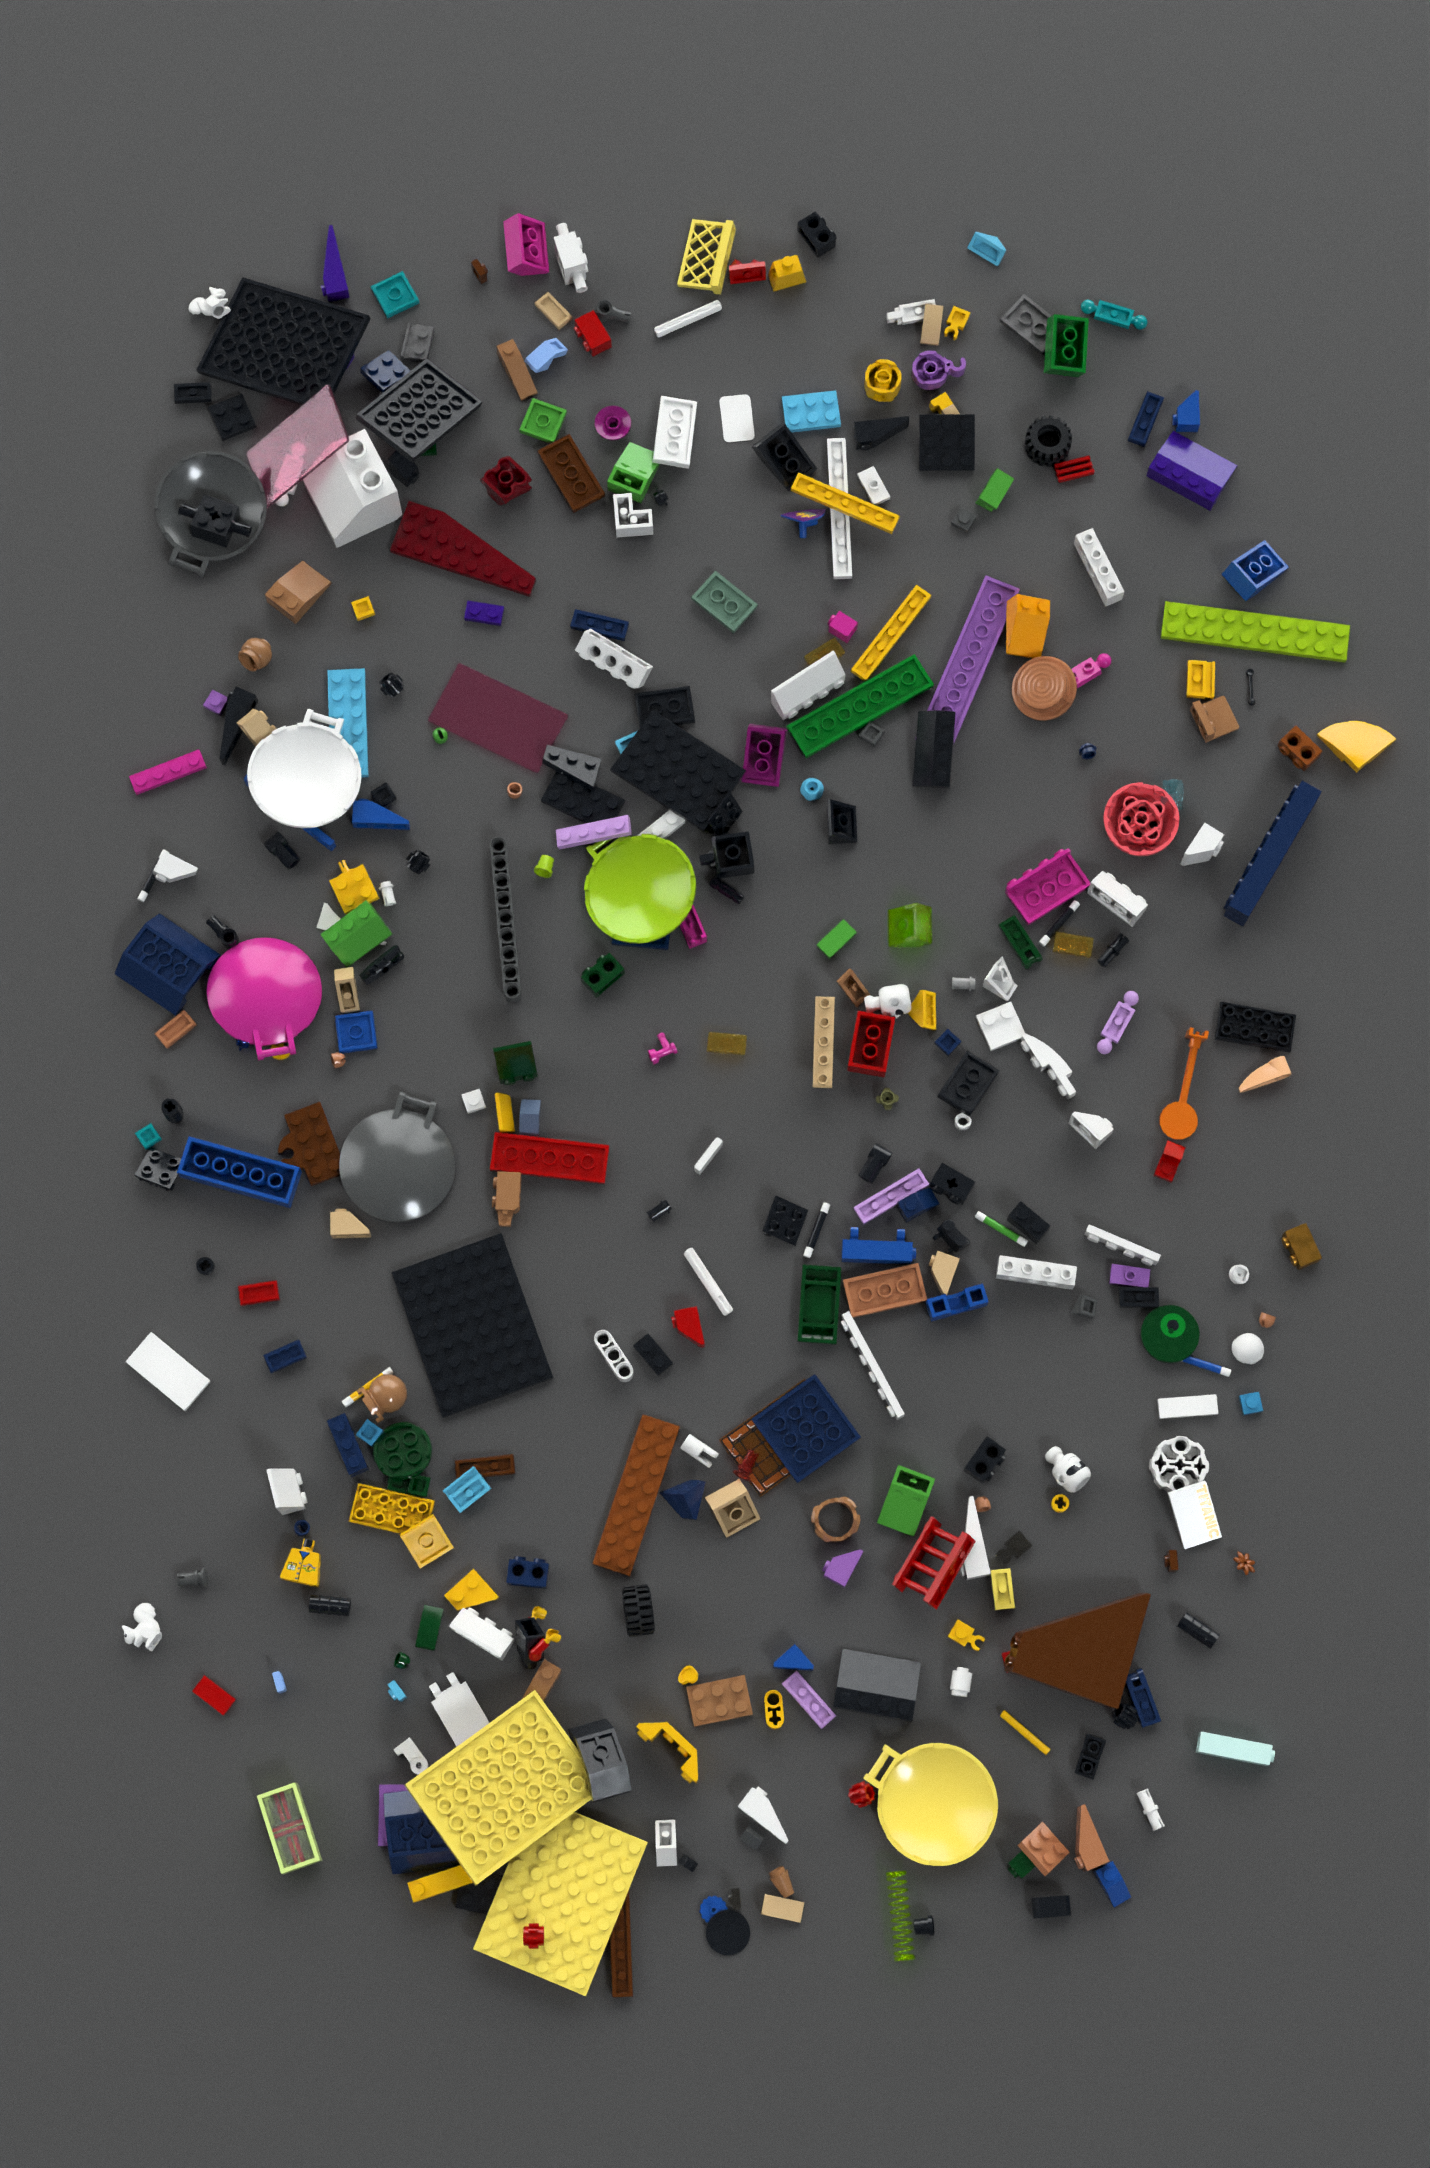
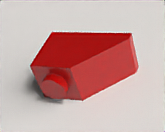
[671,1306,705,1348]

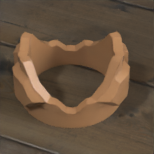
[811,1496,860,1542]

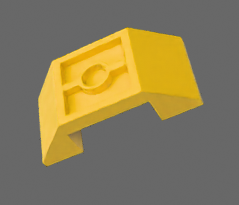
[636,1722,698,1784]

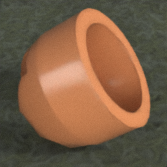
[507,782,522,799]
[331,1052,346,1069]
[1259,1312,1276,1328]
[975,1497,991,1512]

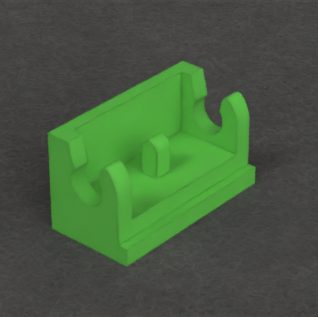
[975,468,1014,512]

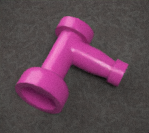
[648,1032,678,1065]

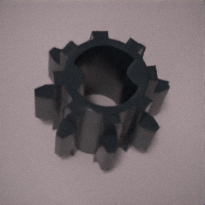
[379,673,404,697]
[406,849,431,874]
[1112,1703,1138,1729]

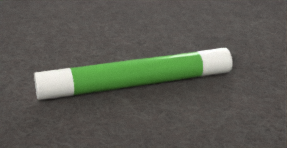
[975,1211,1028,1247]

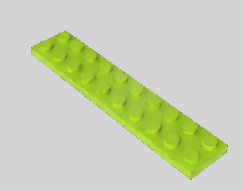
[1160,601,1350,663]

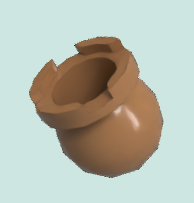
[357,1374,407,1423]

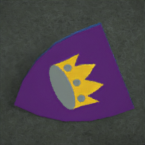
[781,509,826,538]

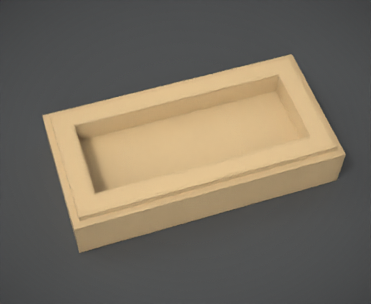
[535,292,573,330]

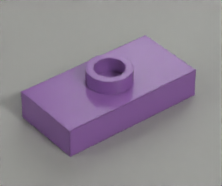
[1109,1264,1151,1287]

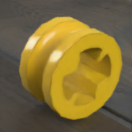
[1051,1494,1069,1513]

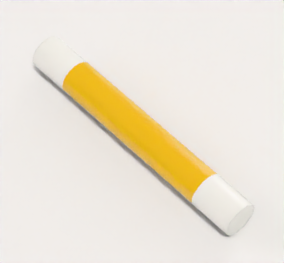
[342,1367,394,1407]

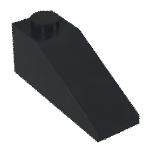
[853,416,909,451]

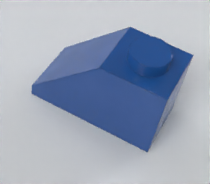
[1172,390,1200,432]
[1093,1861,1131,1907]

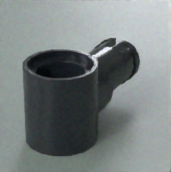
[206,915,239,949]

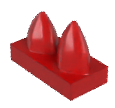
[729,259,766,284]

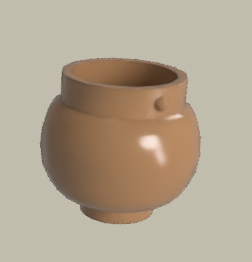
[238,638,272,672]

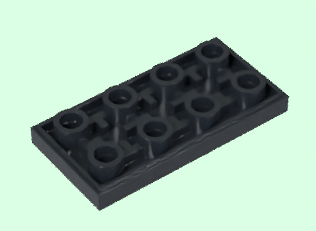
[1214,1002,1296,1053]

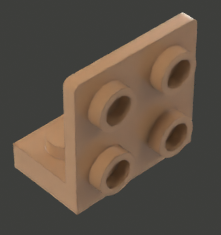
[1190,696,1239,743]

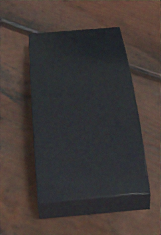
[1074,1733,1106,1780]

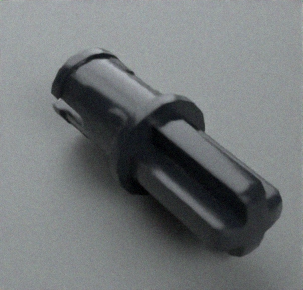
[1097,933,1129,967]

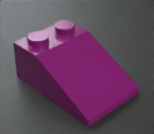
[742,724,787,787]

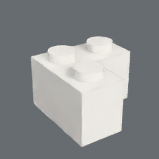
[613,493,653,538]

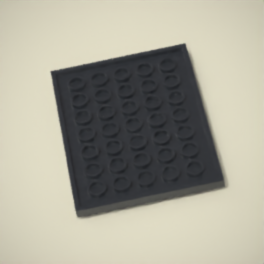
[196,277,371,413]
[392,1233,553,1418]

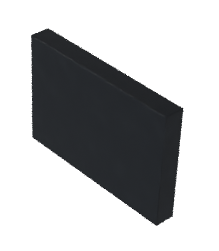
[634,686,695,728]
[937,1051,1000,1117]

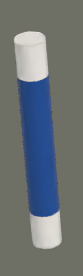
[1182,1356,1231,1377]

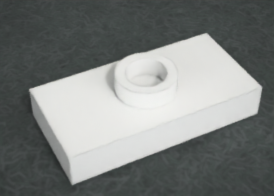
[857,466,890,506]

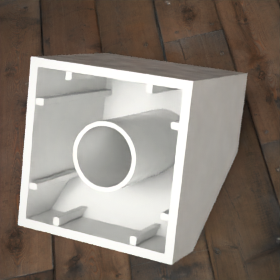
[302,429,403,548]

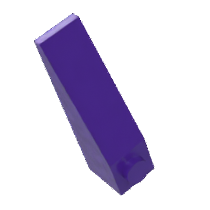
[321,225,350,302]

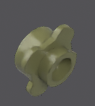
[876,1088,899,1110]

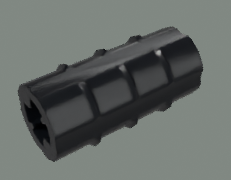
[161,1098,184,1123]
[309,1595,351,1616]
[1177,1612,1220,1649]

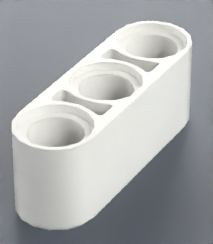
[594,1330,633,1382]

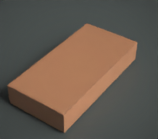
[155,1010,197,1049]

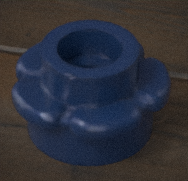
[1079,743,1097,760]

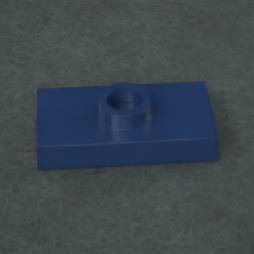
[263,1339,307,1374]

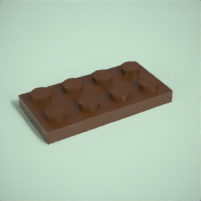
[537,434,605,513]

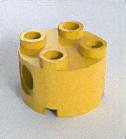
[864,359,901,402]

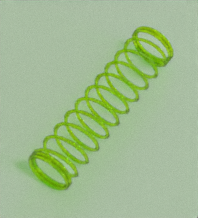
[885,1871,916,1961]

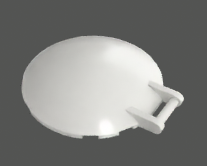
[247,709,361,828]

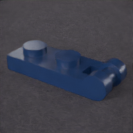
[1125,1668,1161,1728]

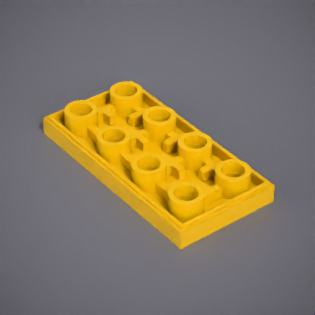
[349,1483,435,1534]

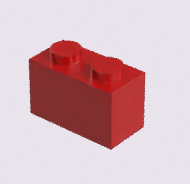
[573,310,612,357]

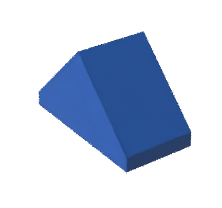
[773,1644,814,1671]

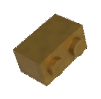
[1281,1223,1322,1270]

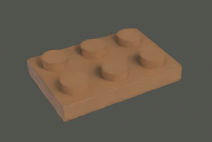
[686,1675,753,1727]

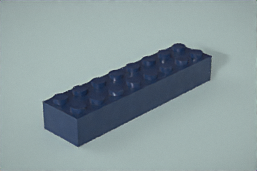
[1223,780,1322,927]

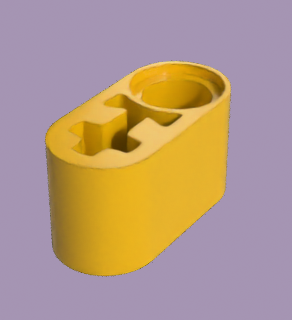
[764,1690,784,1730]

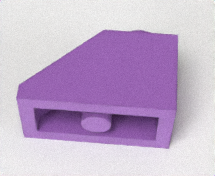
[822,1550,863,1588]

